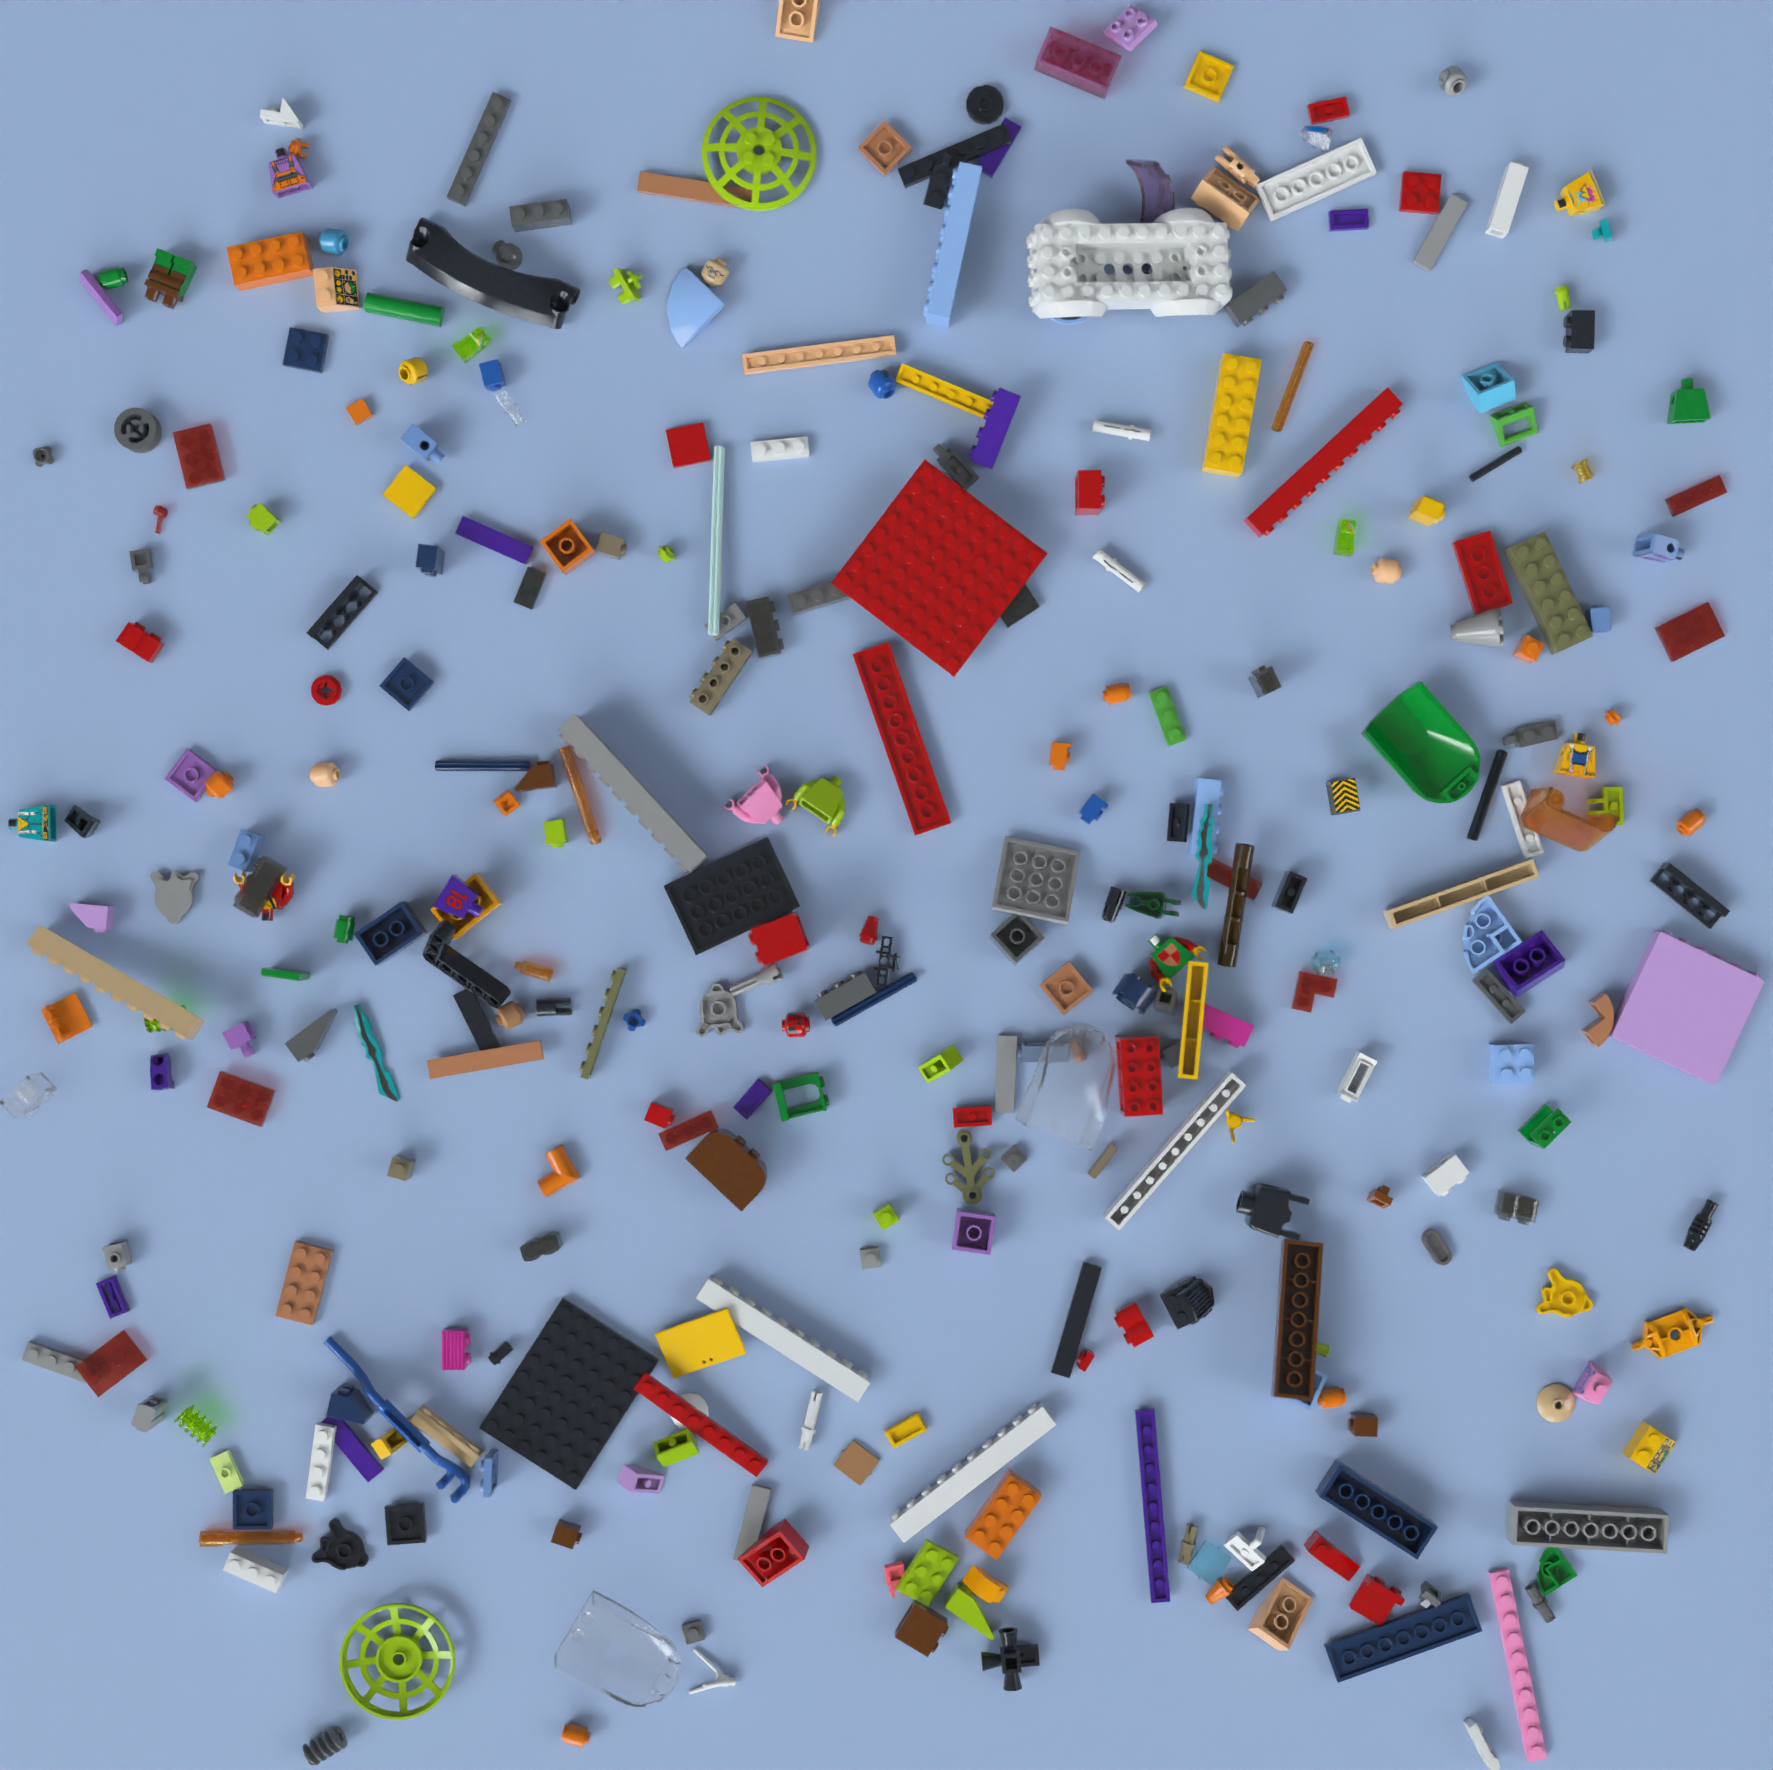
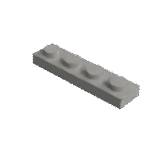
[22,1341,103,1386]

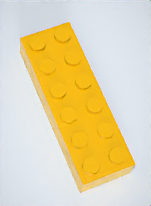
[1201,353,1262,478]

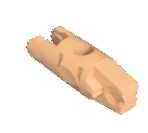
[1214,146,1260,188]

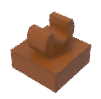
[1367,1185,1393,1209]

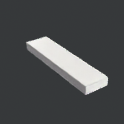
[1501,780,1544,859]

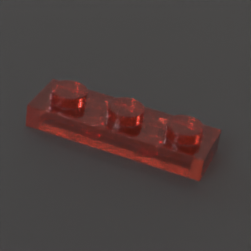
[1665,475,1727,517]
[1202,858,1263,900]
[658,1110,719,1151]

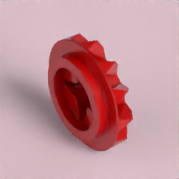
[311,675,343,706]

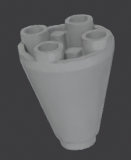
[1450,608,1504,647]

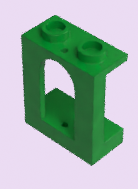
[773,1072,830,1122]
[1518,1104,1571,1149]

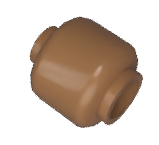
[495,1001,525,1029]

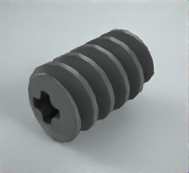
[302,1727,348,1765]

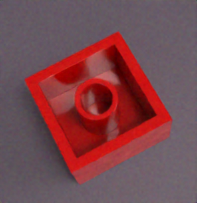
[1075,470,1105,515]

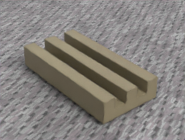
[1087,1142,1117,1179]

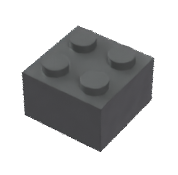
[989,914,1045,966]

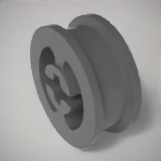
[114,408,162,453]

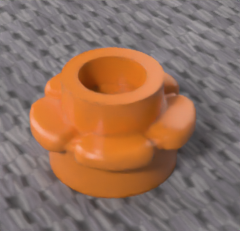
[1604,708,1622,726]

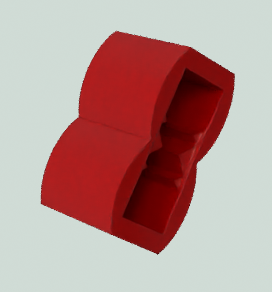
[116,621,165,663]
[1114,1301,1154,1347]

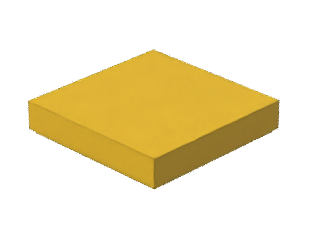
[1183,50,1234,103]
[382,465,437,519]

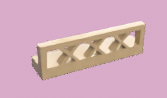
[410,1404,484,1467]

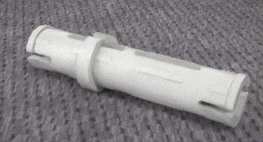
[1092,419,1151,442]
[1093,548,1145,592]
[798,1390,823,1451]

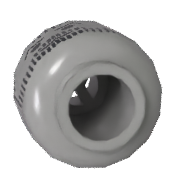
[1438,66,1467,96]

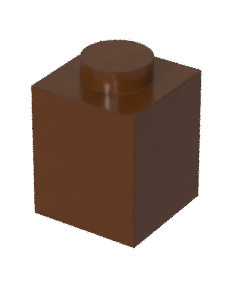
[1348,1413,1378,1437]
[551,1519,583,1550]

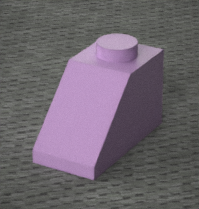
[69,903,115,933]
[617,1464,665,1494]

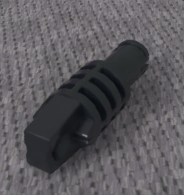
[1683,1199,1719,1251]

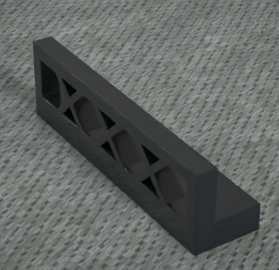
[306,575,379,650]
[1650,863,1730,929]

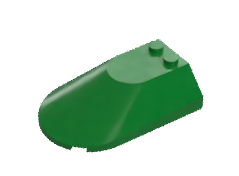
[1361,681,1481,803]

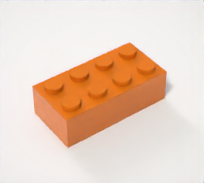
[226,231,314,291]
[965,1469,1042,1560]

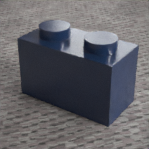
[416,544,445,577]

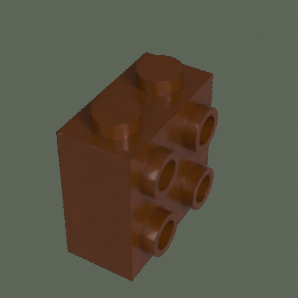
[895,1600,949,1657]

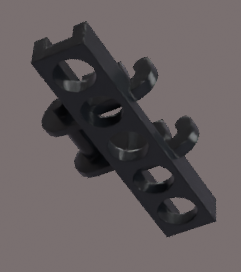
[874,936,900,987]

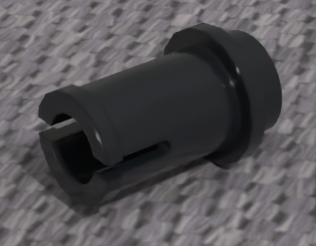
[488,1341,513,1365]

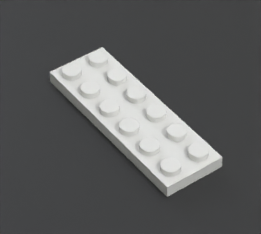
[1255,138,1377,222]

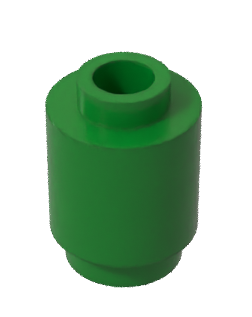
[97,266,129,290]
[333,915,356,944]

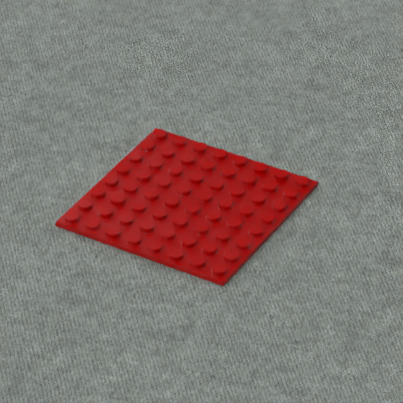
[831,459,1048,677]

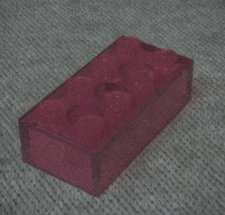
[1034,26,1122,99]

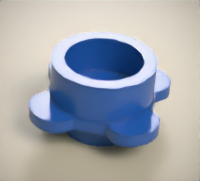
[623,1009,646,1031]

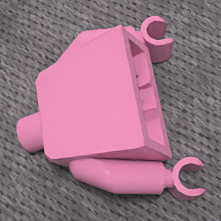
[724,765,783,825]

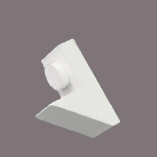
[260,98,303,129]

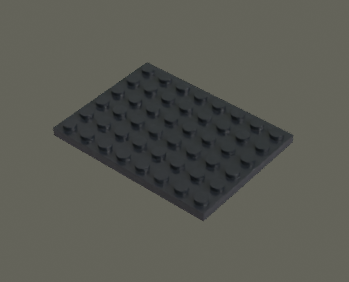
[479,1298,660,1490]

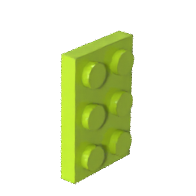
[896,1539,959,1607]

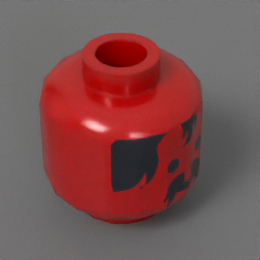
[782,1012,810,1038]

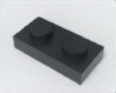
[1167,803,1190,842]

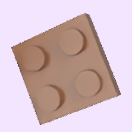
[858,121,912,177]
[1039,961,1093,1015]

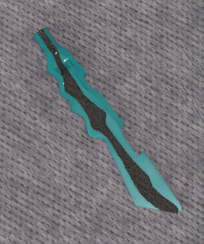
[1191,804,1214,909]
[353,1004,400,1101]

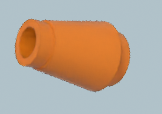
[1205,1577,1234,1605]

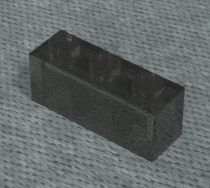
[746,596,784,659]
[233,856,288,918]

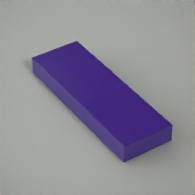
[977,117,1021,178]

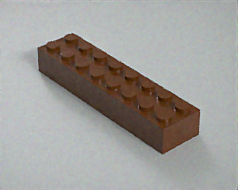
[1271,1239,1323,1401]

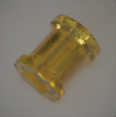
[1571,459,1595,484]

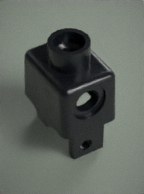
[1236,1183,1310,1241]

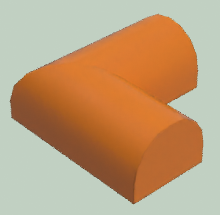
[537,1145,581,1197]

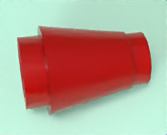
[859,916,879,945]

